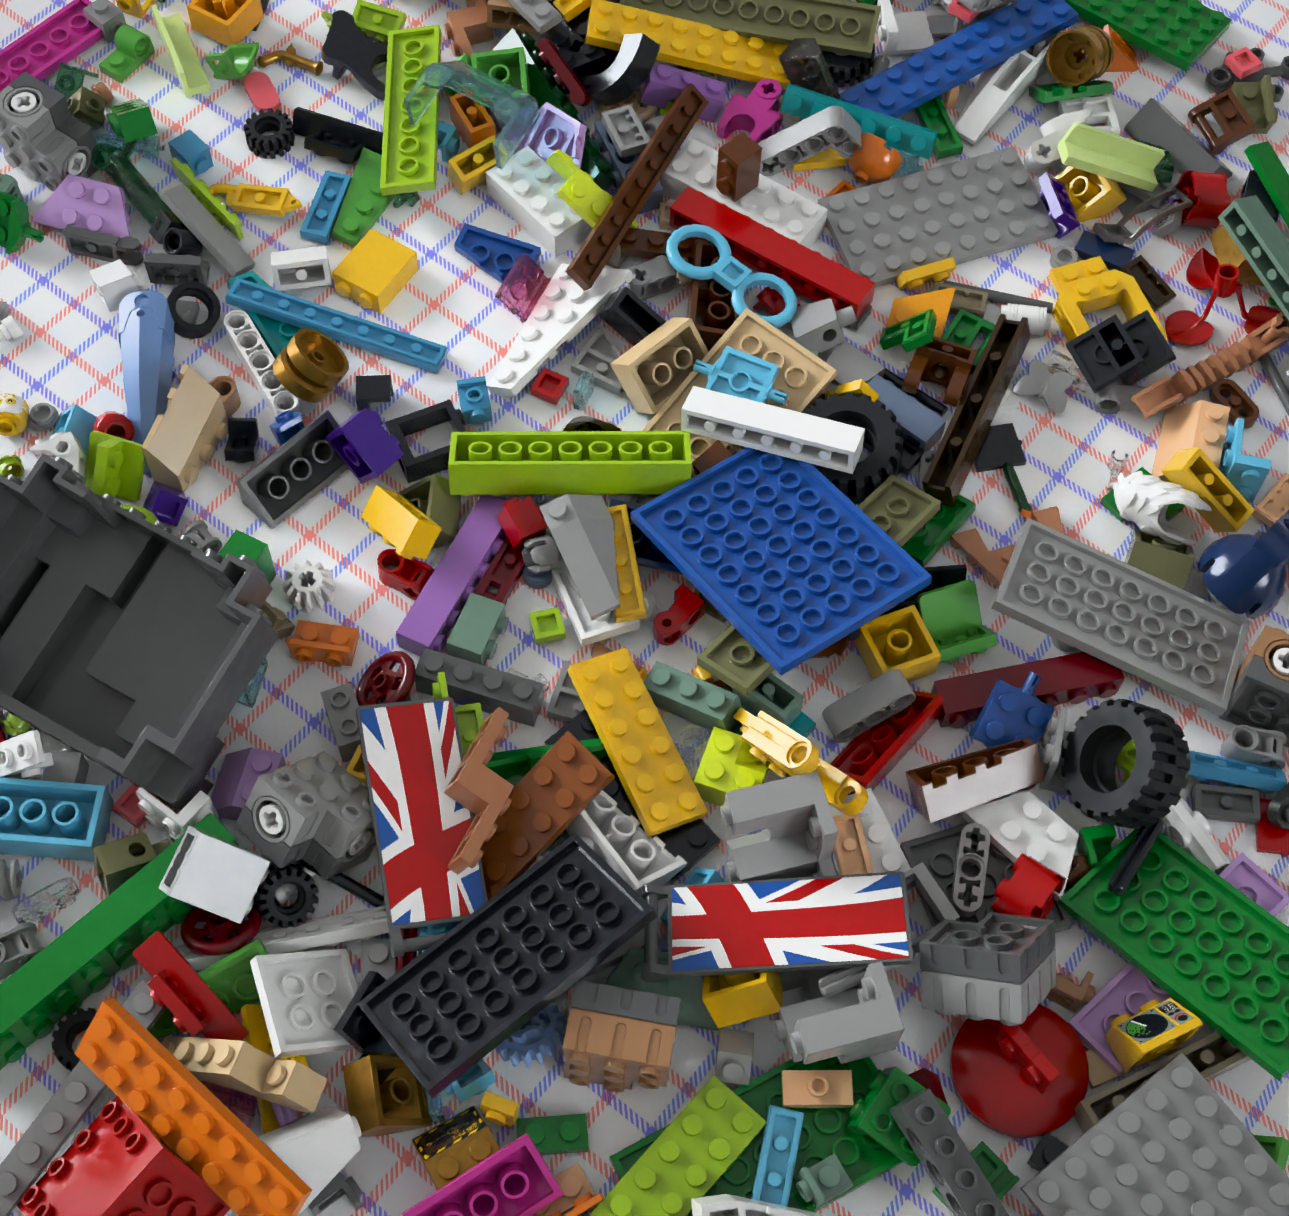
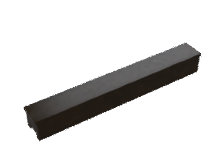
[922,314,1031,507]

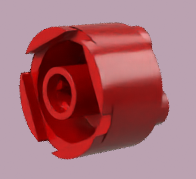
[1173,171,1231,228]
[992,853,1066,919]

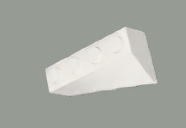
[566,790,687,896]

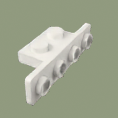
[0,730,54,779]

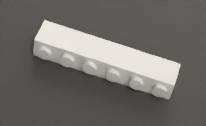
[681,386,865,474]

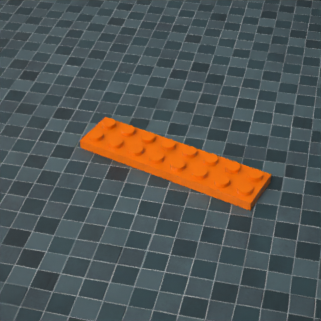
[74,997,312,1216]

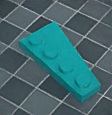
[227,271,302,359]

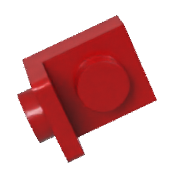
[752,286,801,316]

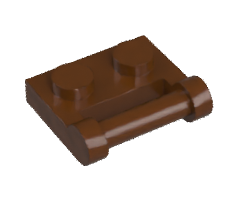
[1187,88,1256,155]

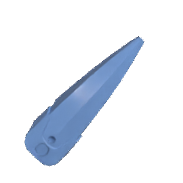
[118,290,175,474]

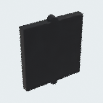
[974,423,1026,473]

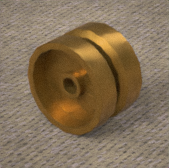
[273,328,349,403]

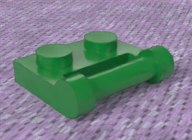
[941,308,995,375]

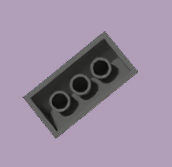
[1124,98,1233,179]
[236,410,348,529]

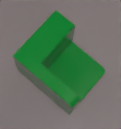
[1076,824,1116,868]

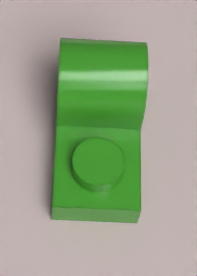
[99,24,155,83]

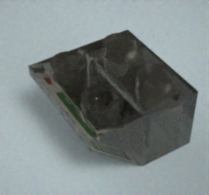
[778,38,841,99]

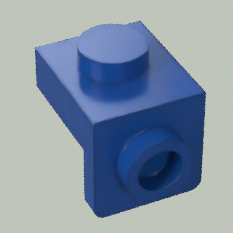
[269,410,305,446]

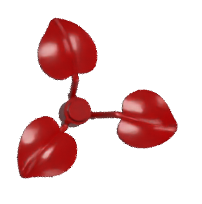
[1165,248,1280,346]

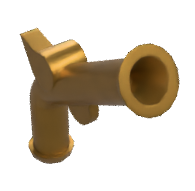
[257,43,323,76]

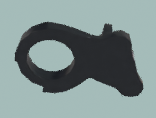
[321,10,388,101]

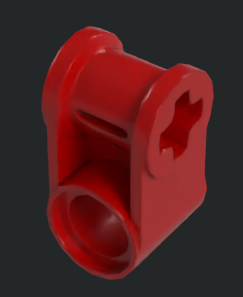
[377,549,434,601]

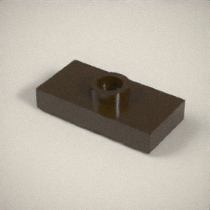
[1119,255,1176,313]

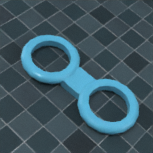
[666,224,797,328]

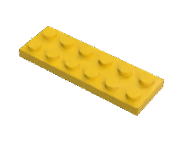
[567,647,708,838]

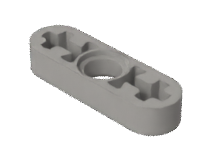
[950,823,991,917]

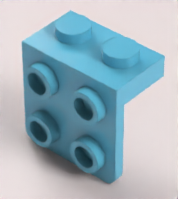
[1219,417,1271,502]

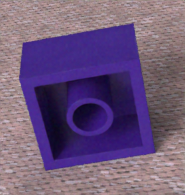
[324,407,405,484]

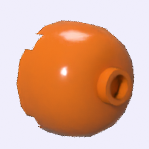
[848,132,903,184]

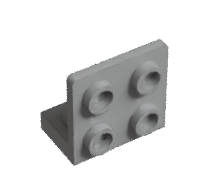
[1039,706,1072,796]

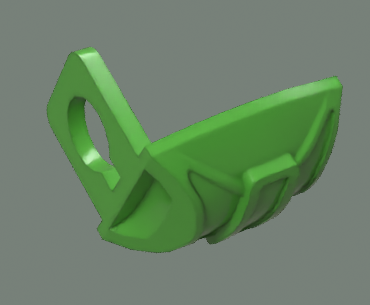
[205,42,259,80]

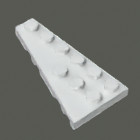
[487,264,634,397]

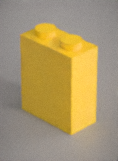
[332,229,419,314]

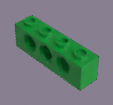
[106,98,158,143]

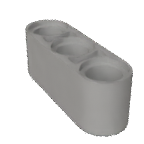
[822,669,916,743]

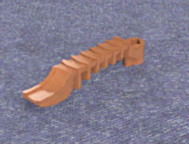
[1131,312,1289,420]

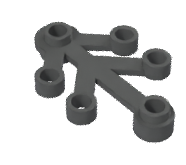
[1205,48,1289,102]

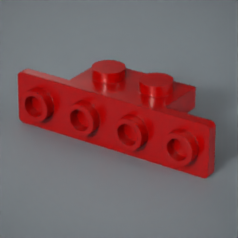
[132,931,249,1041]

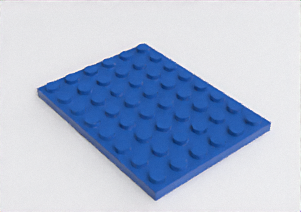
[631,447,932,676]

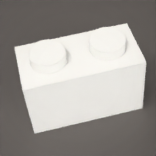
[271,246,332,291]
[89,259,143,312]

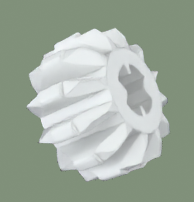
[282,559,336,614]

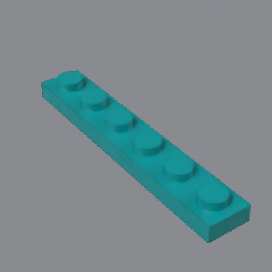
[780,84,938,159]

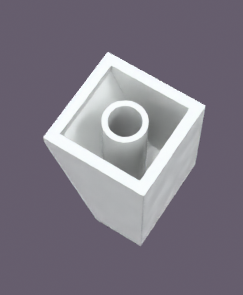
[258,1106,362,1216]

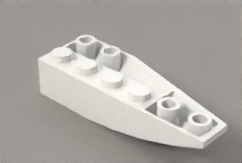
[954,31,1063,145]

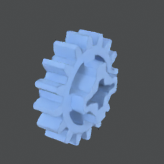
[496,1003,567,1068]

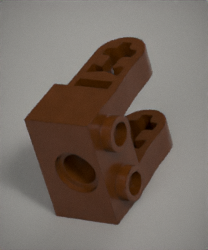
[902,336,978,408]

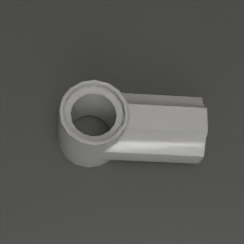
[1095,379,1146,414]

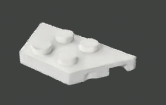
[962,791,1079,902]

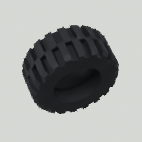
[801,392,903,506]
[1061,699,1191,829]

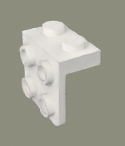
[877,0,934,56]
[135,787,222,842]

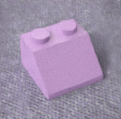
[211,747,286,821]

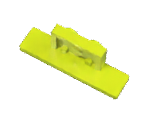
[546,149,638,228]

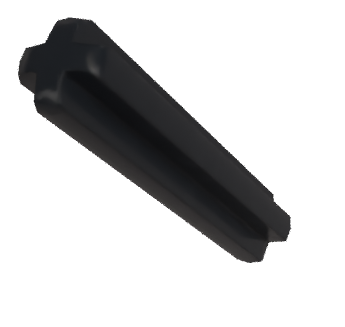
[1107,818,1164,896]

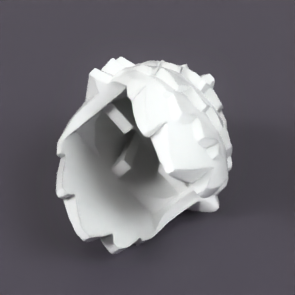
[1113,471,1212,545]

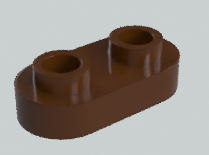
[1209,379,1259,429]

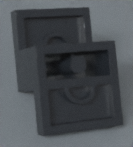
[1065,310,1177,394]

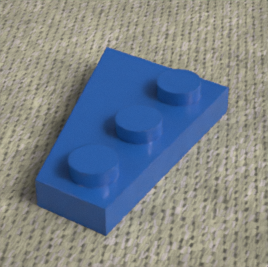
[454,223,541,296]

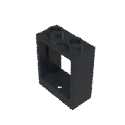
[385,400,471,483]

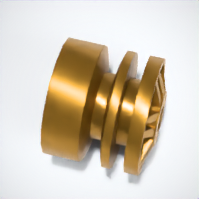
[1046,25,1114,86]

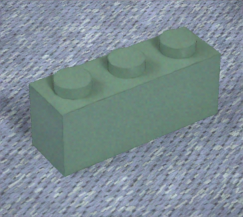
[644,661,743,732]

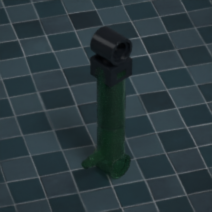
[91,140,202,256]

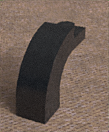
[577,33,661,106]

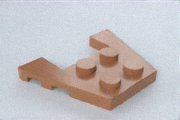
[950,506,1063,589]

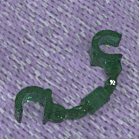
[1122,136,1175,183]

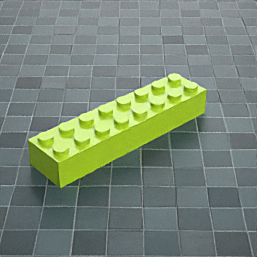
[448,431,692,496]

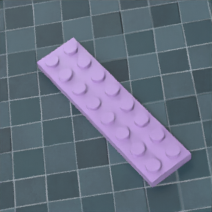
[1068,852,1289,1075]

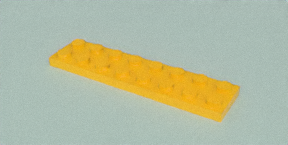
[585,0,793,90]

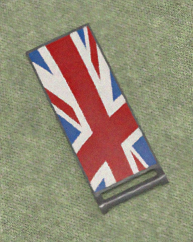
[356,697,488,958]
[641,872,913,982]

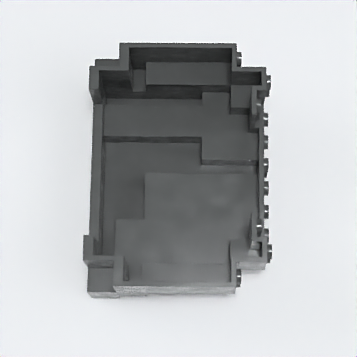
[0,454,279,811]

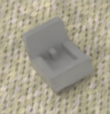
[83,0,126,43]

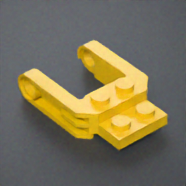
[1048,256,1168,343]
[733,707,868,816]

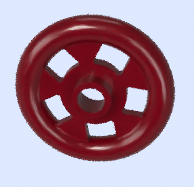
[356,651,416,706]
[180,904,262,956]

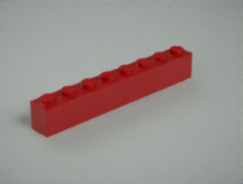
[669,187,876,323]

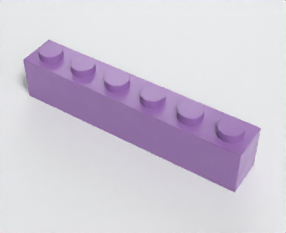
[396,495,507,657]

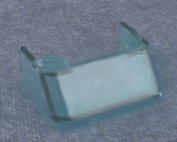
[404,61,539,170]

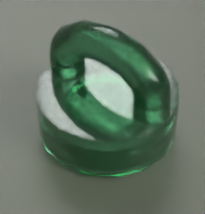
[393,192,420,209]

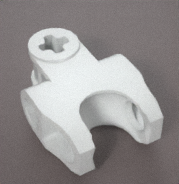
[1023,109,1092,174]

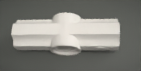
[1162,794,1231,874]

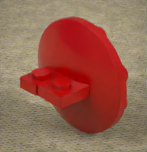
[950,1004,1089,1138]

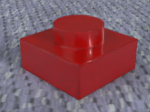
[530,368,569,405]

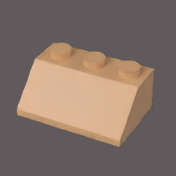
[1151,400,1230,482]

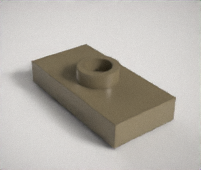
[932,281,989,318]

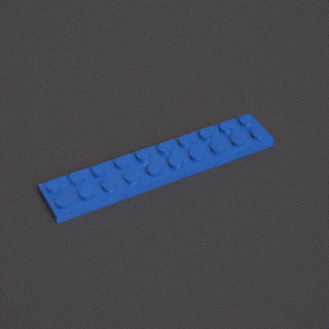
[833,0,1079,118]

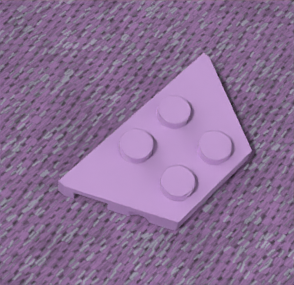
[507,102,587,169]
[32,174,131,238]

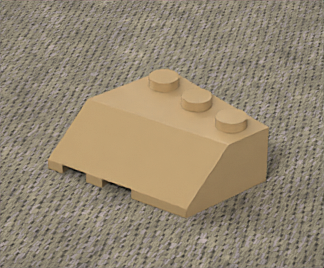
[142,364,228,493]

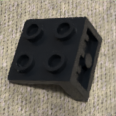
[334,971,399,1057]

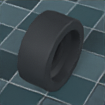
[167,281,221,339]

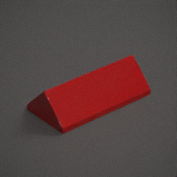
[830,690,945,795]

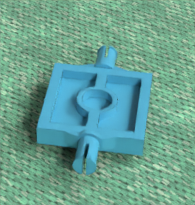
[693,346,788,406]

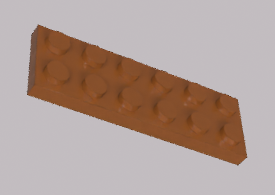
[480,731,615,900]

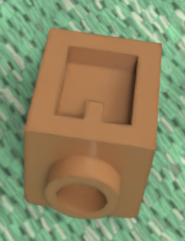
[1045,971,1095,1013]

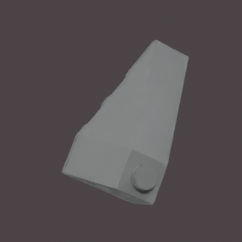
[540,494,620,620]

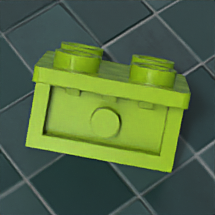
[85,430,146,502]

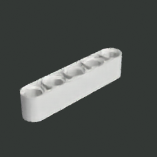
[223,310,302,418]

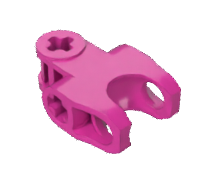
[716,79,783,144]

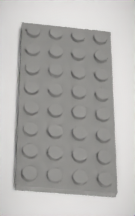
[817,146,1058,288]
[991,518,1250,716]

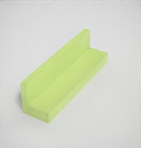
[151,4,211,97]
[1057,122,1165,192]

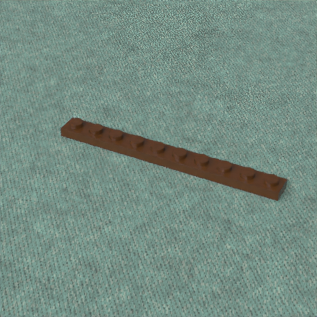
[565,83,708,291]

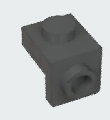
[308,1172,363,1216]

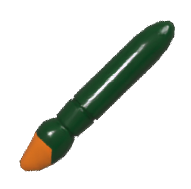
[1003,462,1033,520]

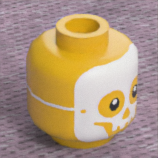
[0,393,29,437]

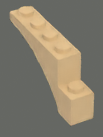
[161,1035,328,1113]

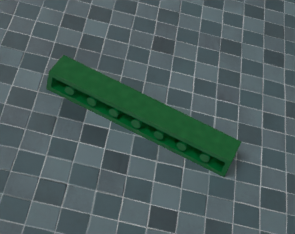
[493,27,616,191]

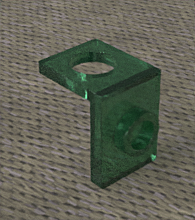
[54,63,98,100]

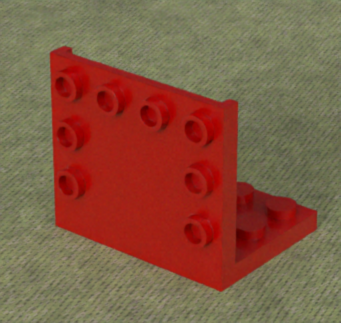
[17,1096,231,1216]

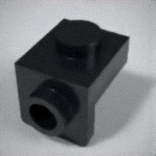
[224,418,260,463]

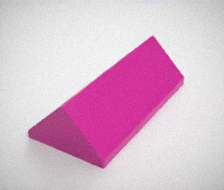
[402,1133,564,1216]

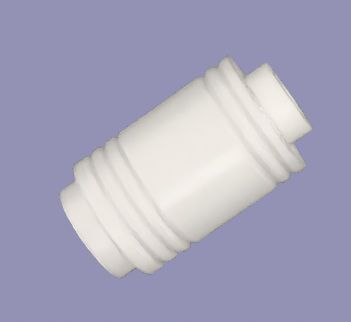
[1000,303,1052,335]

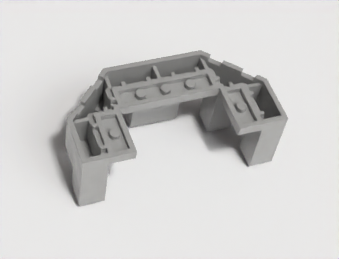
[720,771,905,1065]

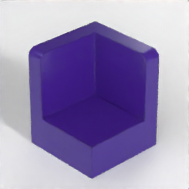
[143,481,188,527]

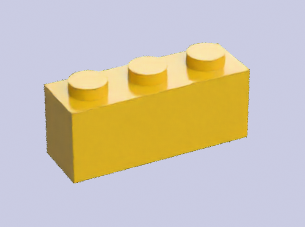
[1161,447,1255,533]
[360,485,442,560]

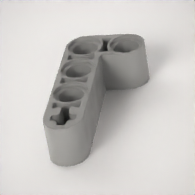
[758,106,862,176]

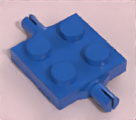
[969,671,1055,748]

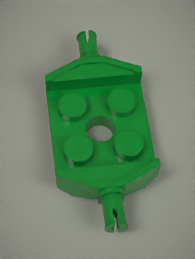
[0,191,45,254]

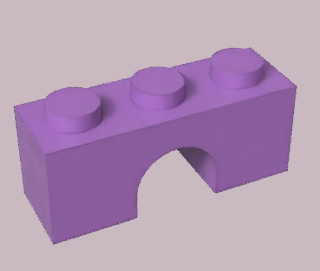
[640,62,726,123]

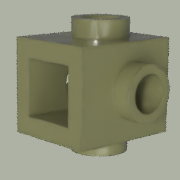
[67,86,106,131]

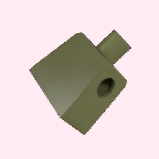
[93,832,171,897]

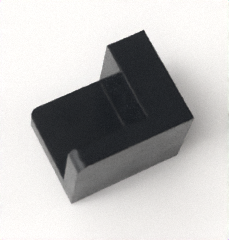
[356,375,393,412]

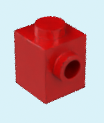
[496,496,547,549]

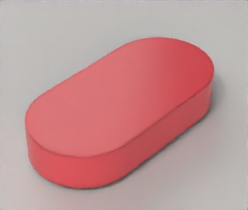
[244,72,281,113]

